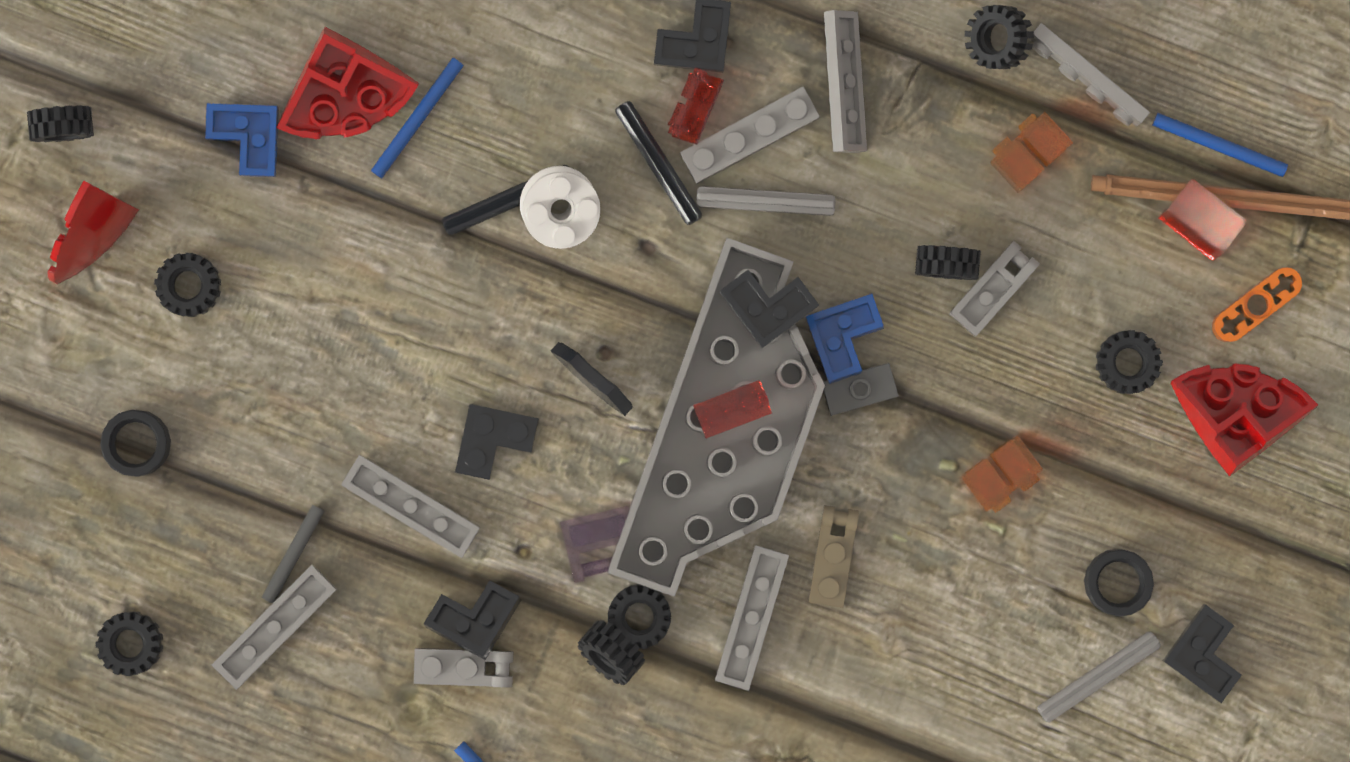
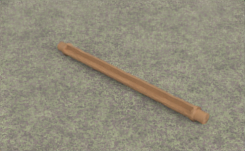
[1091,174,1350,220]

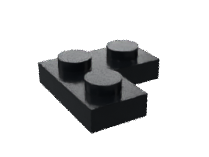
[654,0,731,73]
[719,270,819,348]
[455,404,539,480]
[424,580,522,660]
[1162,604,1242,703]

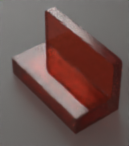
[1159,179,1246,261]

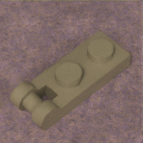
[808,505,859,608]

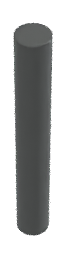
[262,504,325,603]

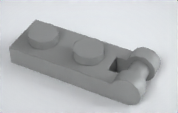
[949,241,1040,337]
[414,648,514,687]

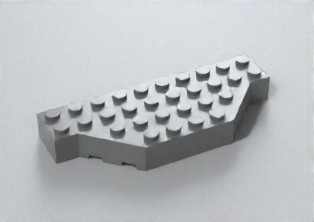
[607,238,825,597]

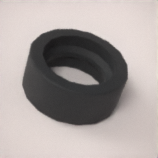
[100,410,171,477]
[1084,549,1154,617]

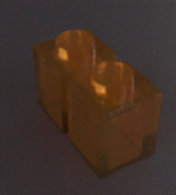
[990,112,1073,193]
[958,435,1043,513]

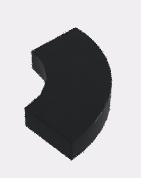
[551,342,633,416]

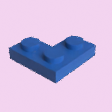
[205,103,279,177]
[806,294,884,384]

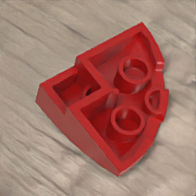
[276,27,419,139]
[48,181,139,285]
[1171,363,1318,477]

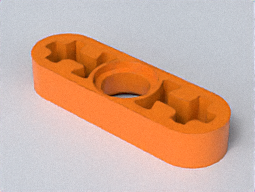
[1212,267,1302,342]

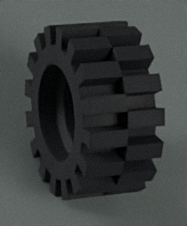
[964,5,1034,69]
[27,105,94,142]
[915,245,981,280]
[154,252,221,317]
[1096,330,1163,394]
[608,585,671,649]
[96,611,163,676]
[578,620,645,685]

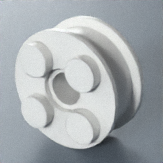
[520,166,600,249]

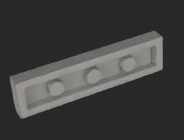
[824,10,867,153]
[1029,23,1150,127]
[680,86,820,184]
[341,455,481,558]
[715,545,789,691]
[212,564,337,690]

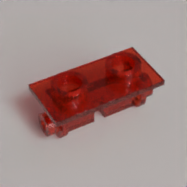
[667,68,724,145]
[693,380,772,438]

